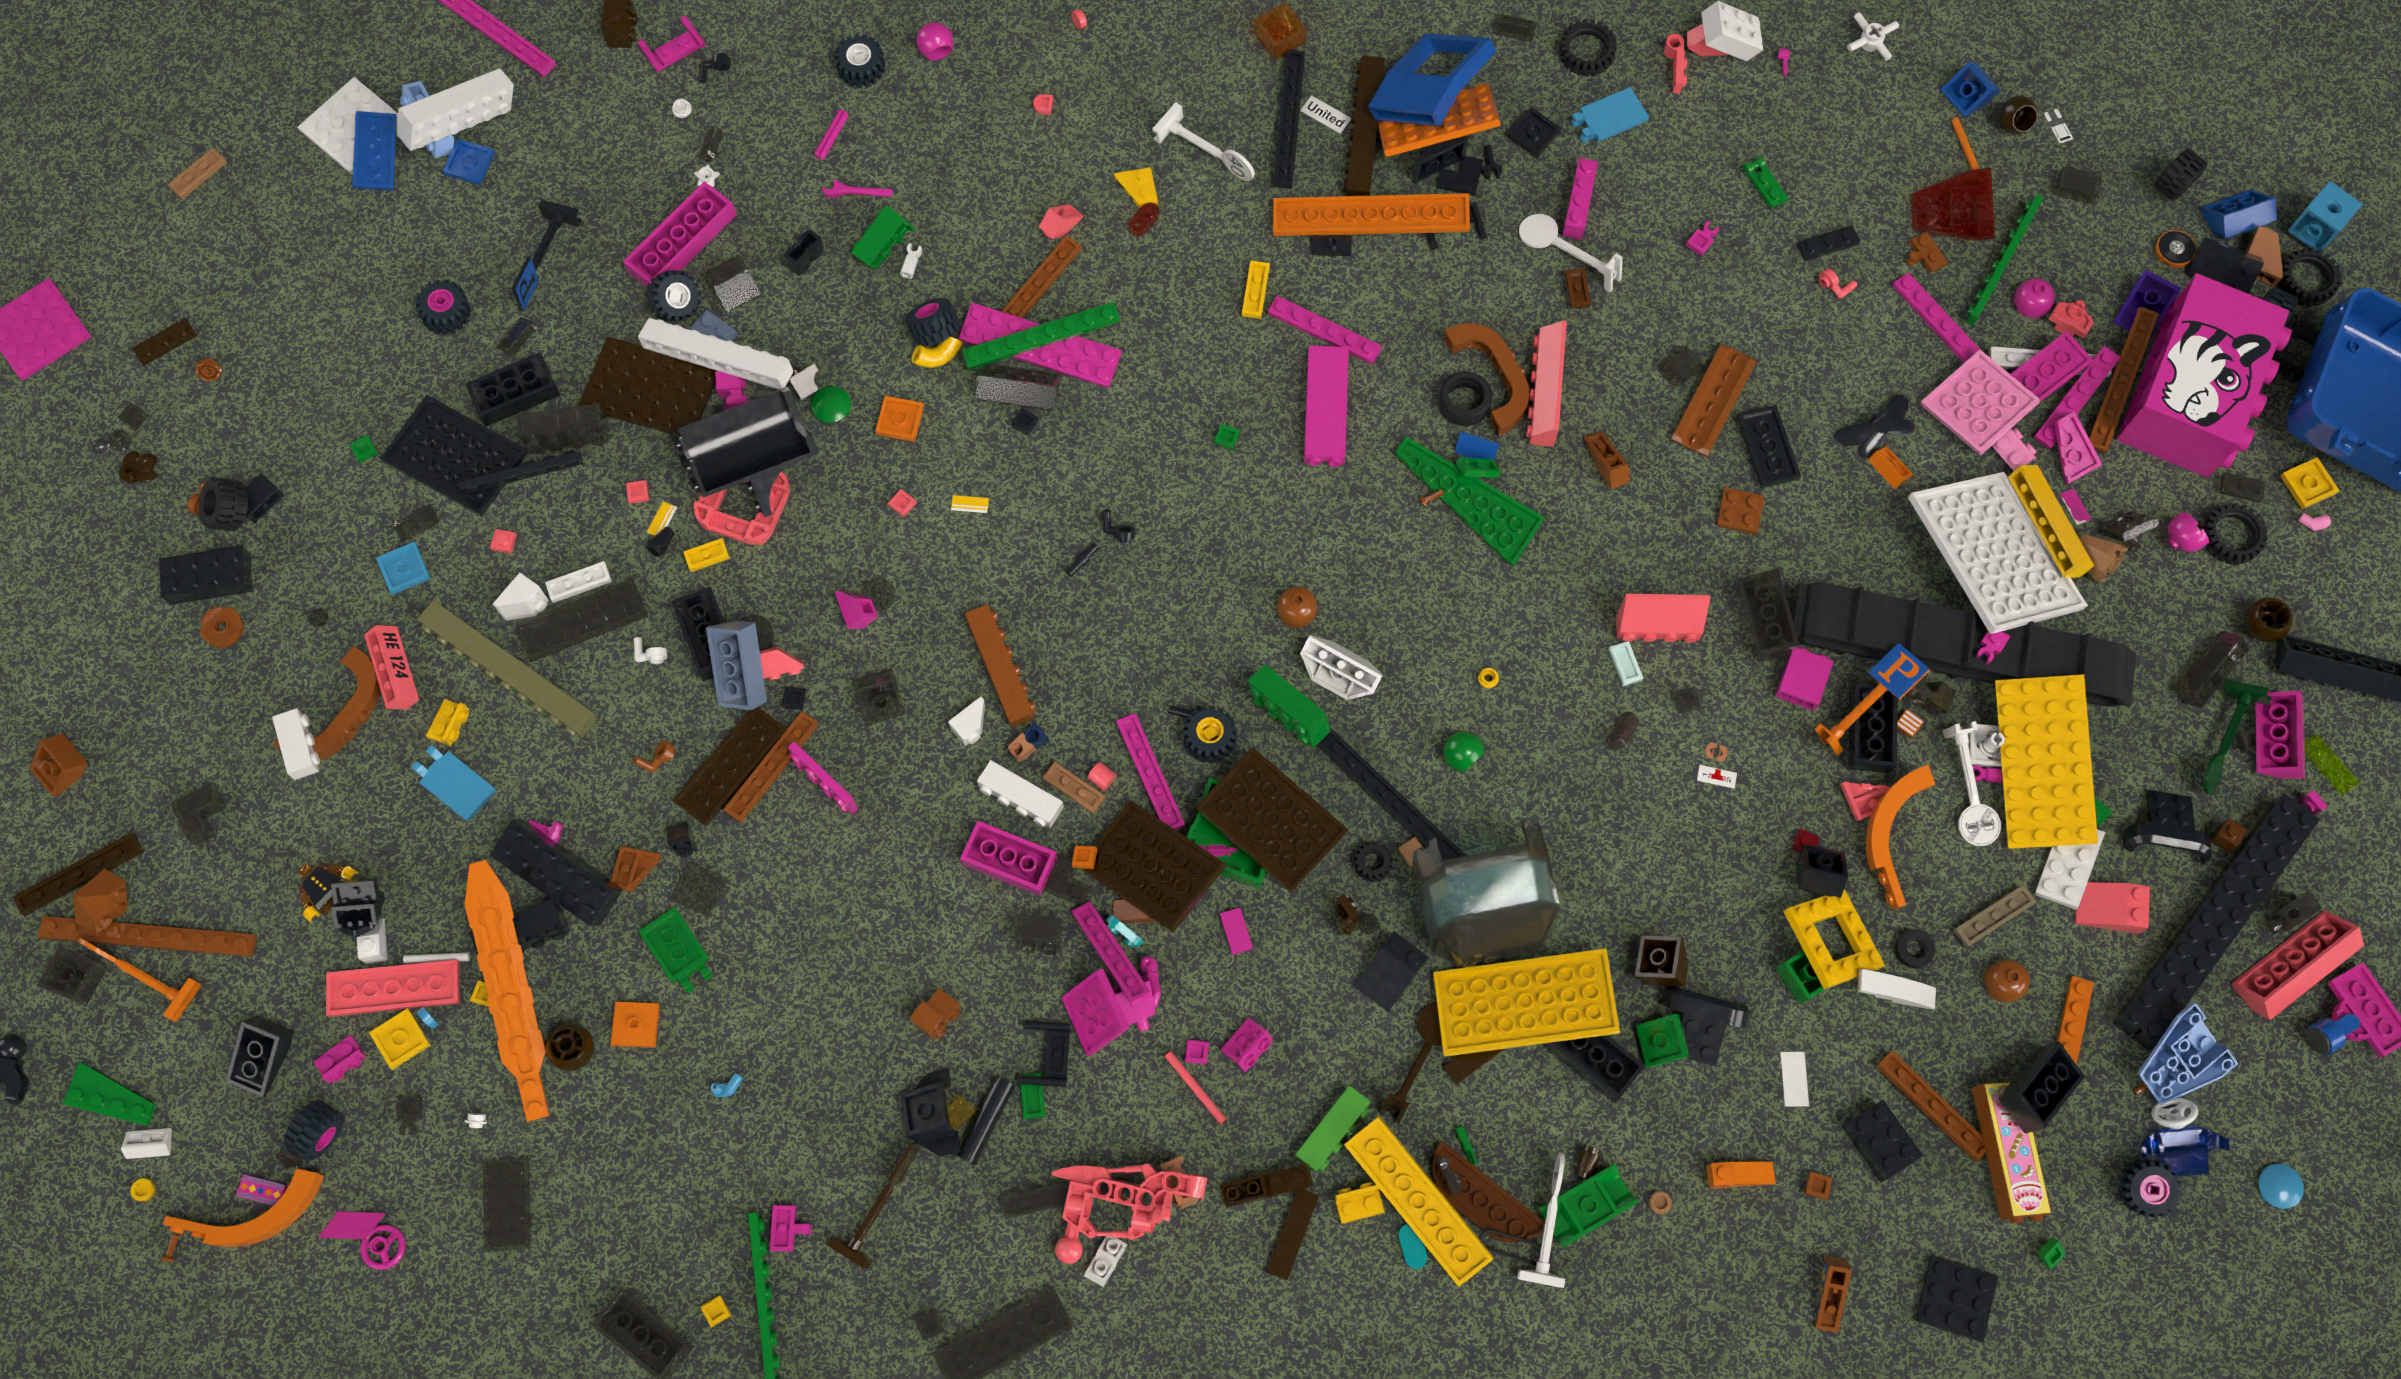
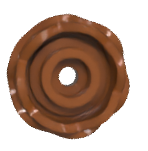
[195,358,222,381]

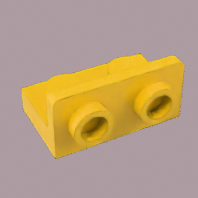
[426,699,469,747]
[1334,1182,1385,1224]

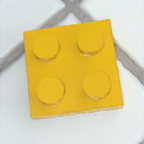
[2280,457,2339,509]
[369,1008,431,1070]

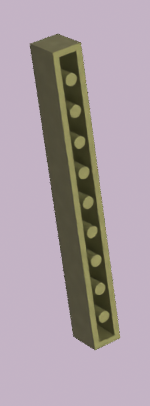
[417,600,598,738]

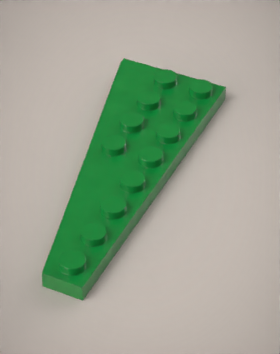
[1395,437,1545,567]

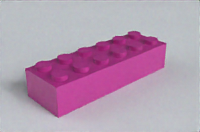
[623,181,737,290]

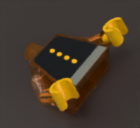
[298,864,359,923]

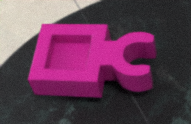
[1686,221,1719,257]
[1975,631,2010,664]

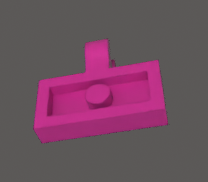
[769,1205,812,1252]

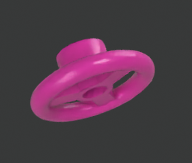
[360,1224,406,1270]

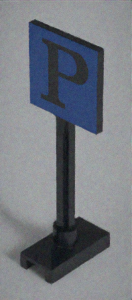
[512,200,582,312]

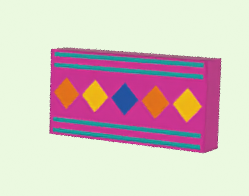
[236,1174,288,1206]

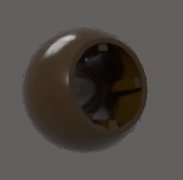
[2244,597,2293,642]
[546,1023,595,1071]

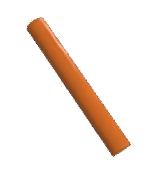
[1951,118,1979,171]

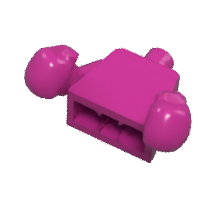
[1112,956,1161,1032]

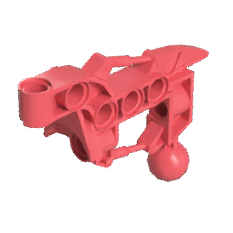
[1052,1163,1208,1264]

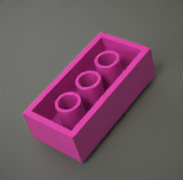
[960,821,1057,897]

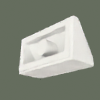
[121,1128,172,1159]

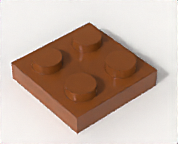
[1716,487,1765,535]

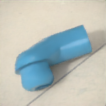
[711,1073,744,1098]

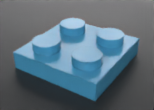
[376,541,431,595]

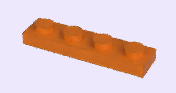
[2056,976,2094,1064]

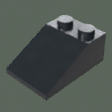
[1412,136,1468,184]
[2187,237,2264,294]
[1354,931,1429,1012]
[225,1016,294,1097]

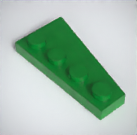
[63,1062,156,1126]

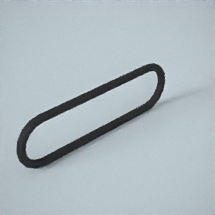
[1479,1229,1553,1265]

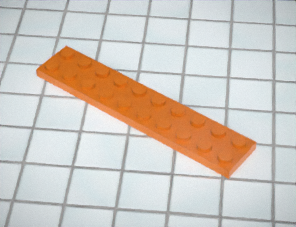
[1273,193,1470,236]

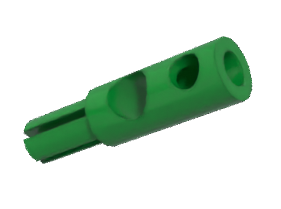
[1455,1126,1478,1166]

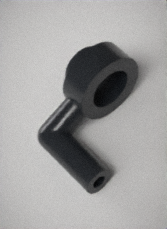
[698,53,731,83]
[1103,509,1135,543]

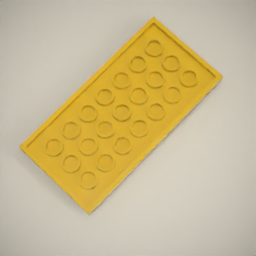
[1995,675,2098,849]
[1433,948,1620,1057]

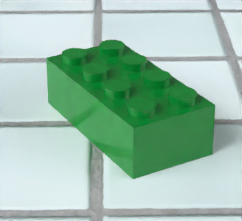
[1248,664,1330,748]

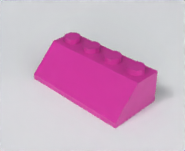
[2255,691,2305,779]

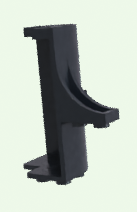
[671,387,819,517]

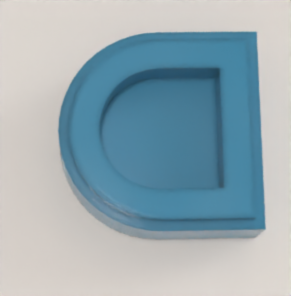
[417,1006,439,1029]

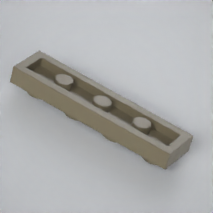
[1953,885,2036,948]

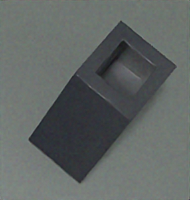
[667,821,698,857]

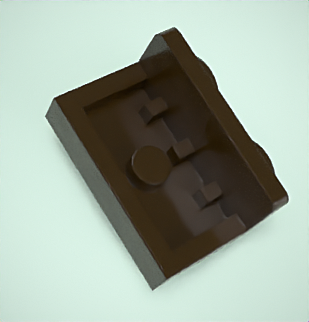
[1335,894,1359,936]

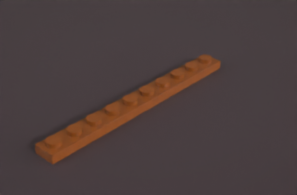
[37,916,257,957]

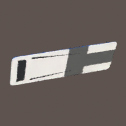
[2044,109,2073,143]

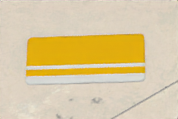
[951,495,989,513]
[647,502,677,536]

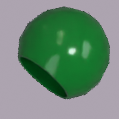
[1443,731,1485,773]

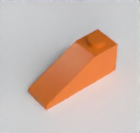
[1706,1162,1776,1189]

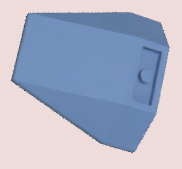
[2137,1001,2238,1105]

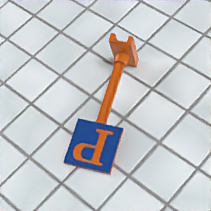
[1815,643,1930,756]

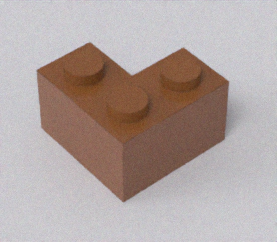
[909,988,961,1042]

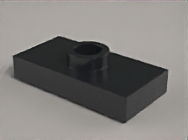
[1312,235,1352,256]

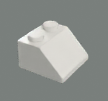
[493,573,549,621]

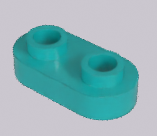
[1106,914,1144,948]

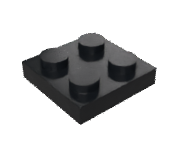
[1507,107,1562,158]

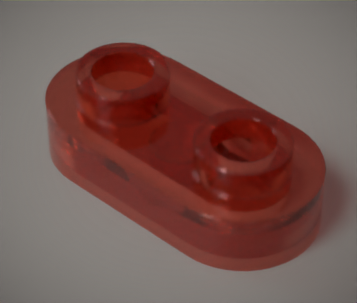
[1128,202,1160,237]

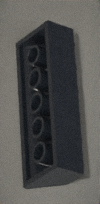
[2274,635,2401,703]

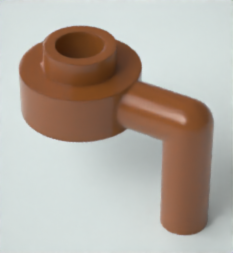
[633,740,675,772]

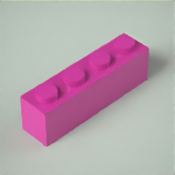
[1562,158,1598,240]

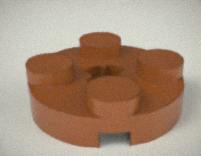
[200,607,245,649]

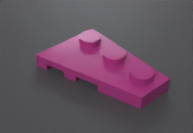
[2054,411,2102,484]

